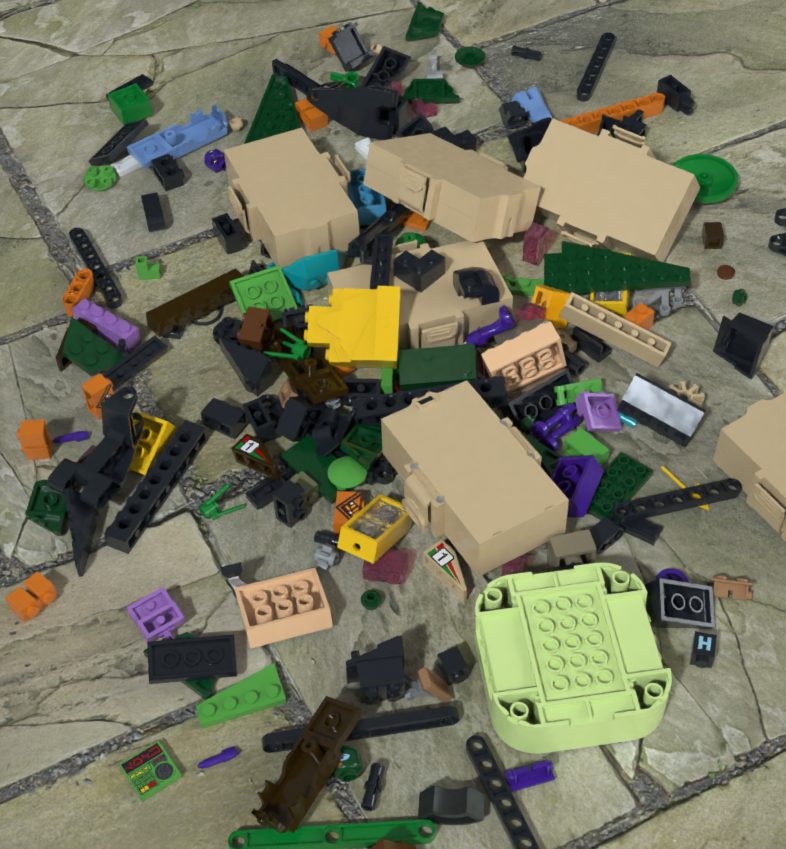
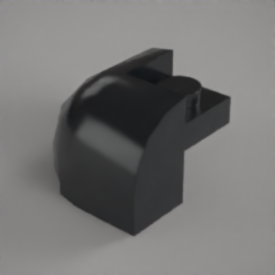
[453,267,500,306]

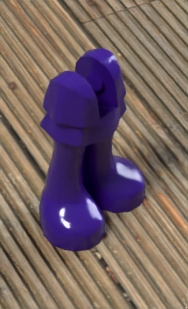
[466,305,516,348]
[531,403,582,452]

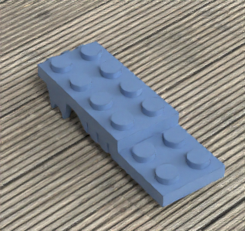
[127,105,228,169]

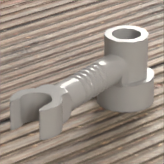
[427,53,443,79]

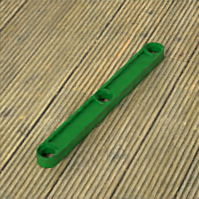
[228,819,436,849]

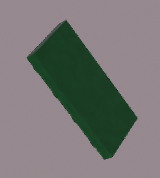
[280,435,354,504]
[587,452,653,520]

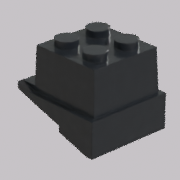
[507,117,551,173]
[713,312,774,379]
[346,635,405,705]

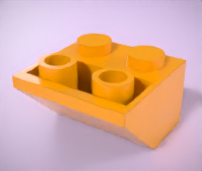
[527,284,571,330]

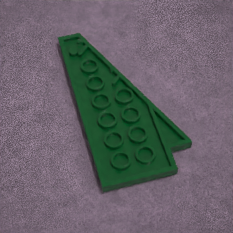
[244,74,301,144]
[544,241,691,294]

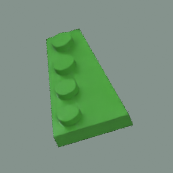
[196,663,287,729]

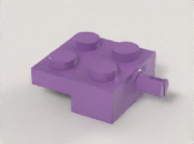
[126,587,185,643]

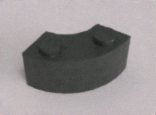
[418,786,485,825]

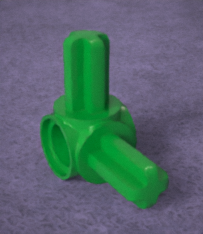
[330,71,359,88]

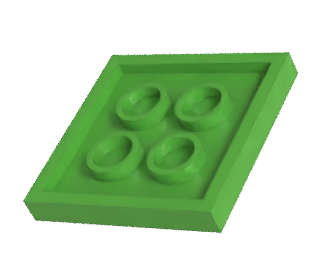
[229,265,298,323]

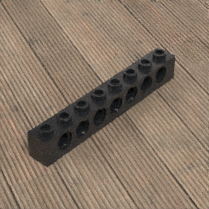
[352,376,508,426]
[104,420,208,554]

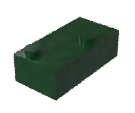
[399,344,478,391]

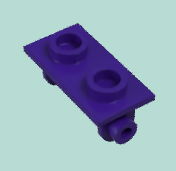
[504,759,555,792]

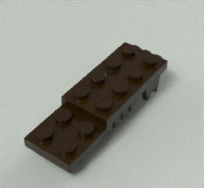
[269,324,348,404]
[251,696,363,834]

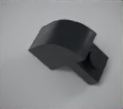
[499,101,526,129]
[622,109,647,137]

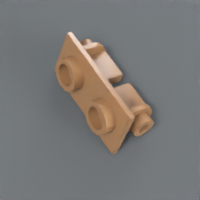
[708,576,754,601]

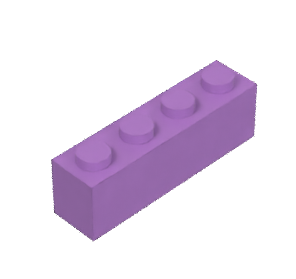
[72,298,141,354]

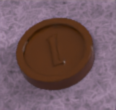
[717,265,735,280]

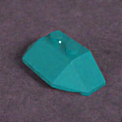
[282,249,347,291]

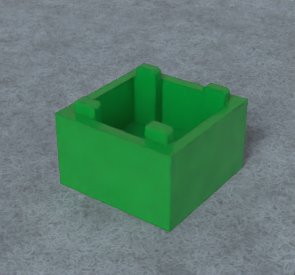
[108,83,153,125]

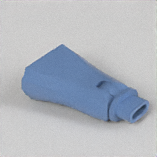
[511,87,552,123]

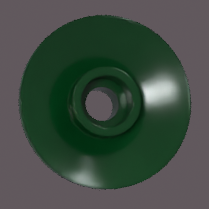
[455,46,485,67]

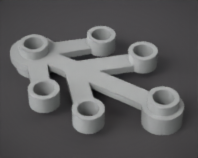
[632,286,686,316]

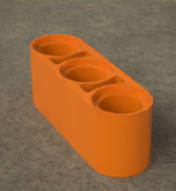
[62,269,95,317]

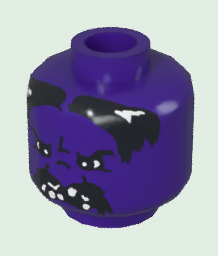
[204,149,226,173]

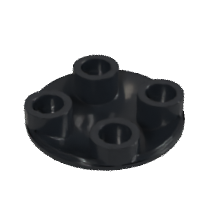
[213,317,243,346]

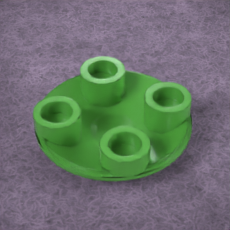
[84,165,117,191]
[328,456,367,491]

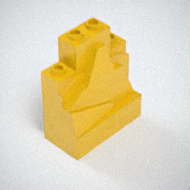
[304,286,400,369]

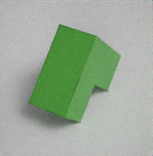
[136,256,161,280]
[380,368,393,394]

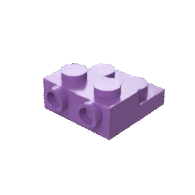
[575,391,622,432]

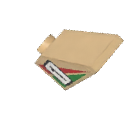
[423,539,467,603]

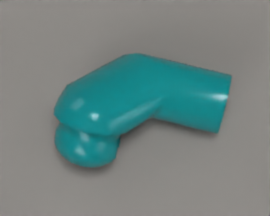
[289,286,303,308]
[617,404,637,429]

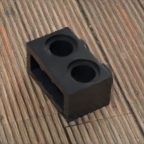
[151,154,185,191]

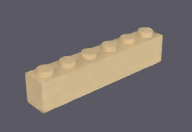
[559,292,671,367]

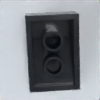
[645,578,715,629]

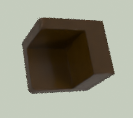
[702,222,724,249]

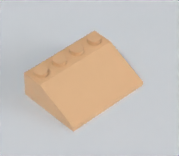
[481,321,567,394]
[234,568,333,649]

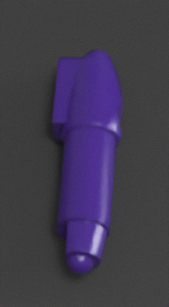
[52,431,89,444]
[197,746,239,769]

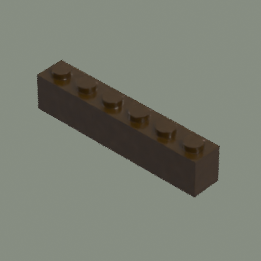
[146,268,244,338]

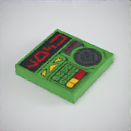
[119,740,182,802]

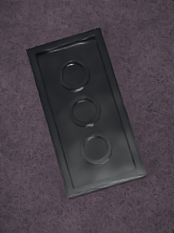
[89,119,149,166]
[147,634,237,684]

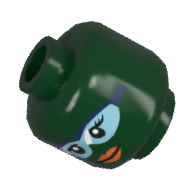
[333,746,362,782]

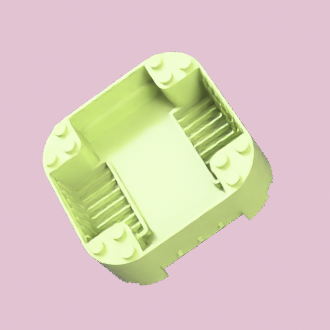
[474,563,672,754]

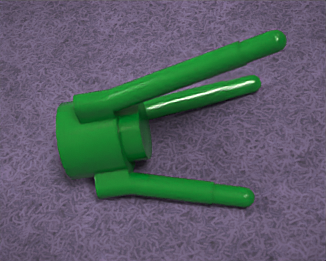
[263,328,311,361]
[198,482,246,520]

